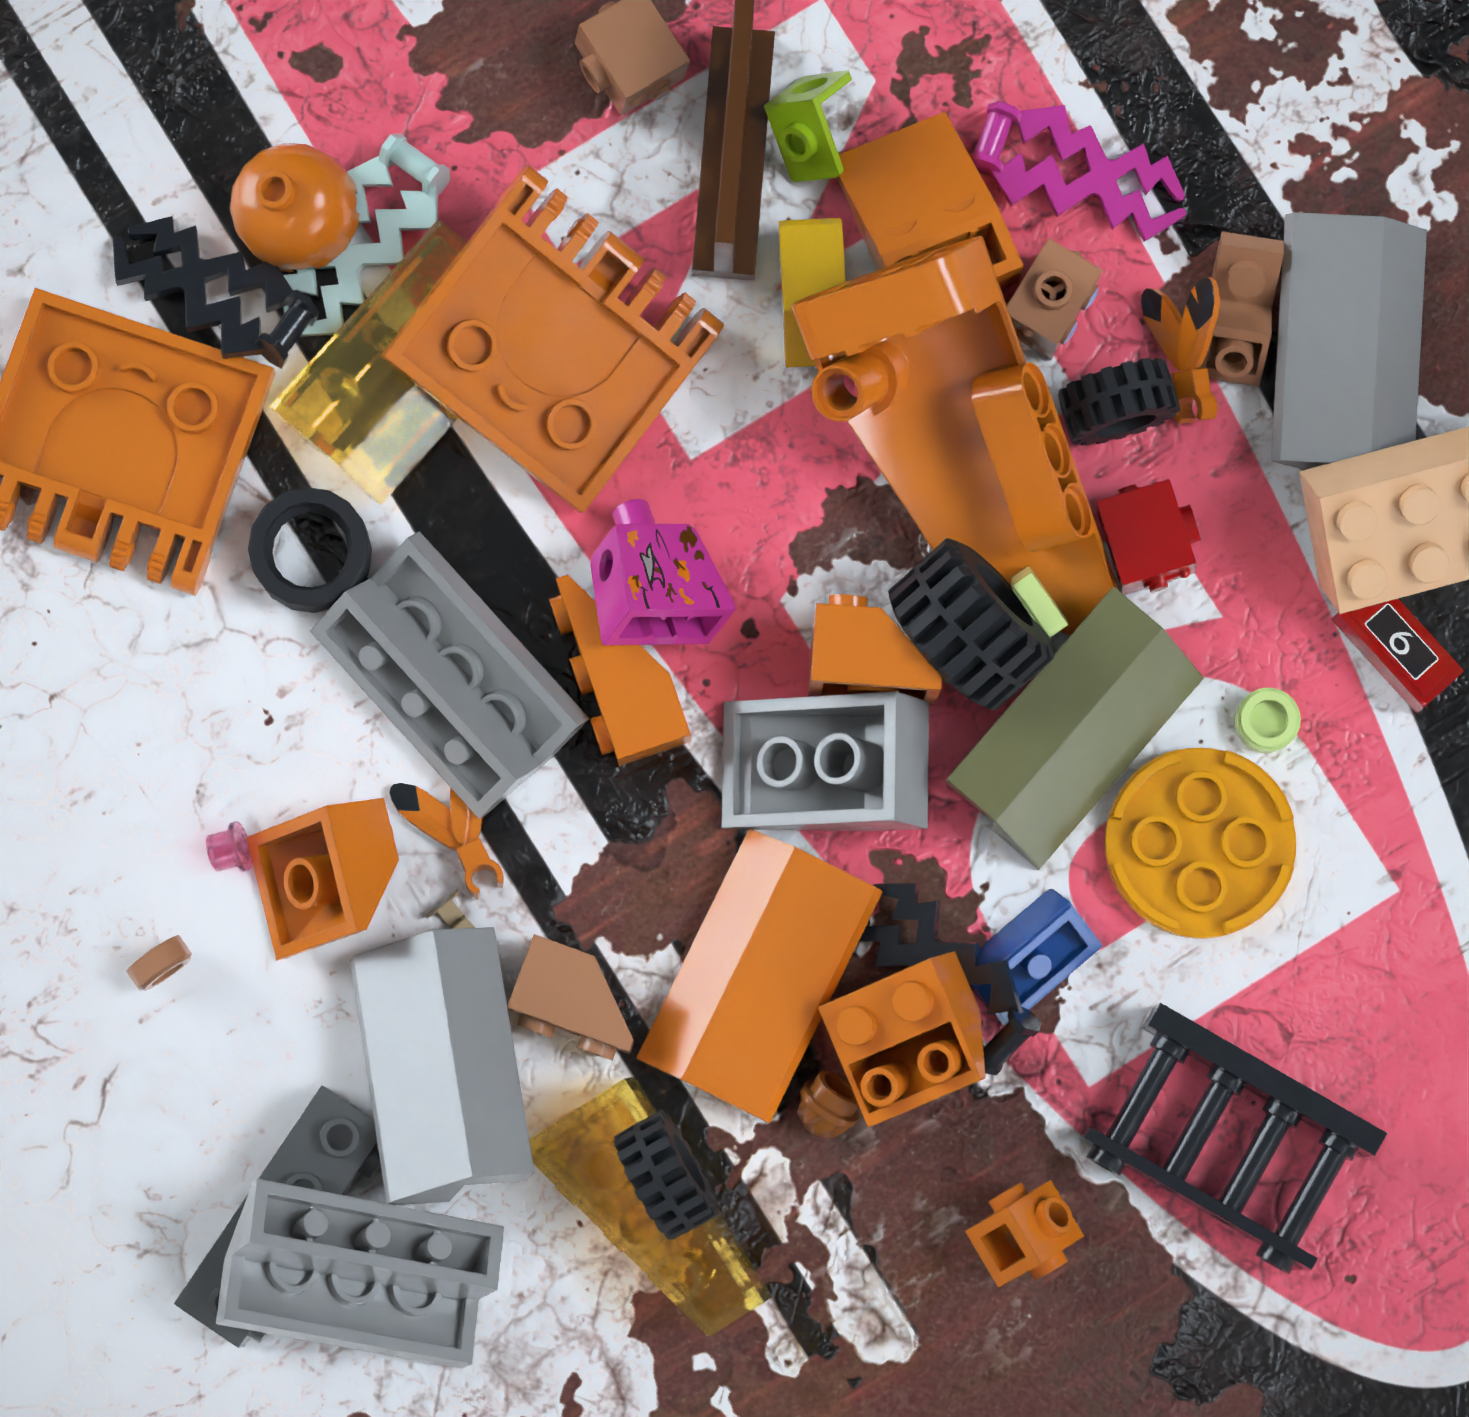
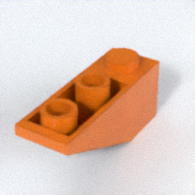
[549,574,691,766]

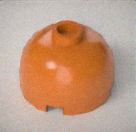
[230,143,360,272]

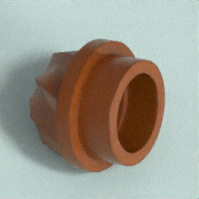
[797,1071,859,1138]

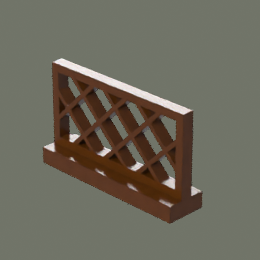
[692,0,775,281]

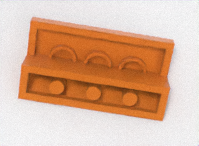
[636,828,883,1123]

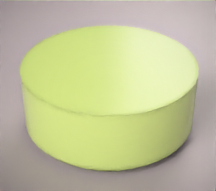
[1234,688,1301,753]

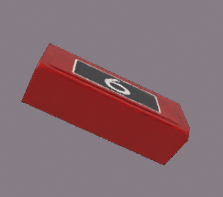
[1331,598,1464,713]

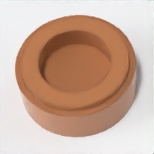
[126,935,193,991]

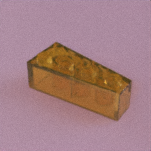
[529,1077,772,1337]

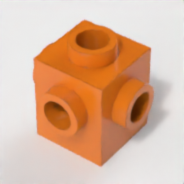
[965,1180,1084,1288]

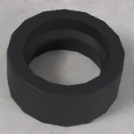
[248,487,372,613]

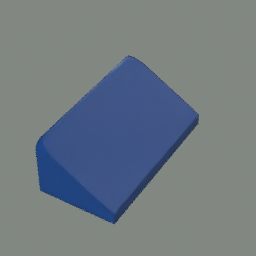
[969,889,1103,1026]

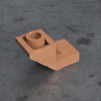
[1198,231,1284,387]

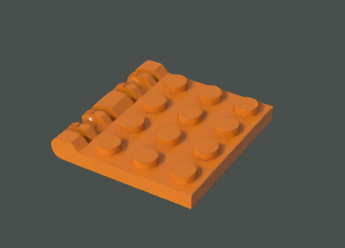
[380,165,724,513]
[0,287,276,596]

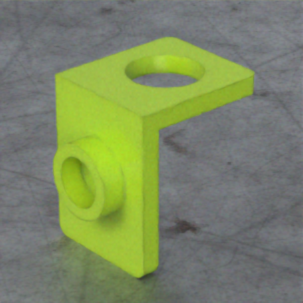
[764,70,852,182]

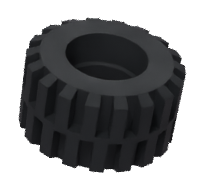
[888,538,1055,710]

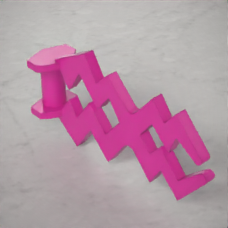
[970,101,1186,242]

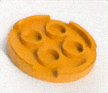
[1104,747,1296,939]

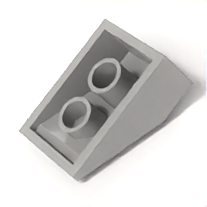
[722,691,929,831]

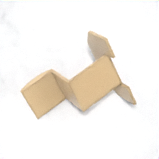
[425,889,475,929]

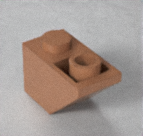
[507,934,634,1061]

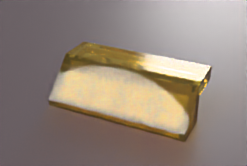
[270,220,467,505]

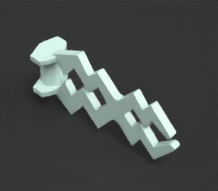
[283,134,450,337]

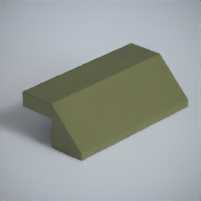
[945,586,1204,870]

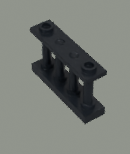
[1078,1003,1387,1274]

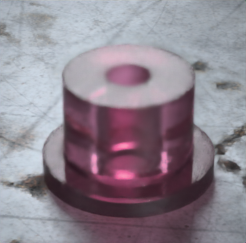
[206,821,252,872]

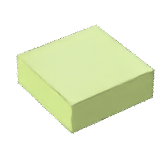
[1010,566,1068,637]

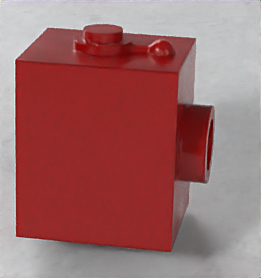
[1096,479,1201,595]

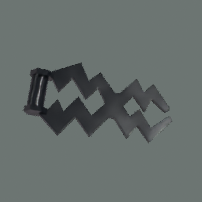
[113,216,319,369]
[859,883,1042,1076]

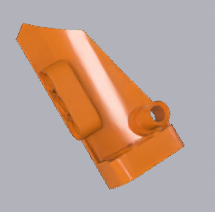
[791,236,1119,635]

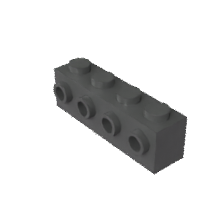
[174,1085,381,1348]

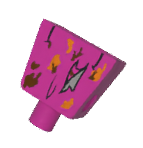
[590,499,736,645]

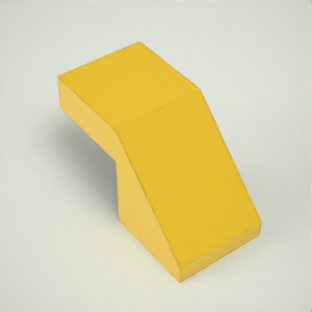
[778,218,846,368]

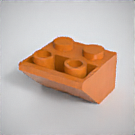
[818,951,986,1128]

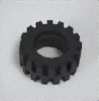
[1057,358,1181,446]
[614,1110,718,1240]

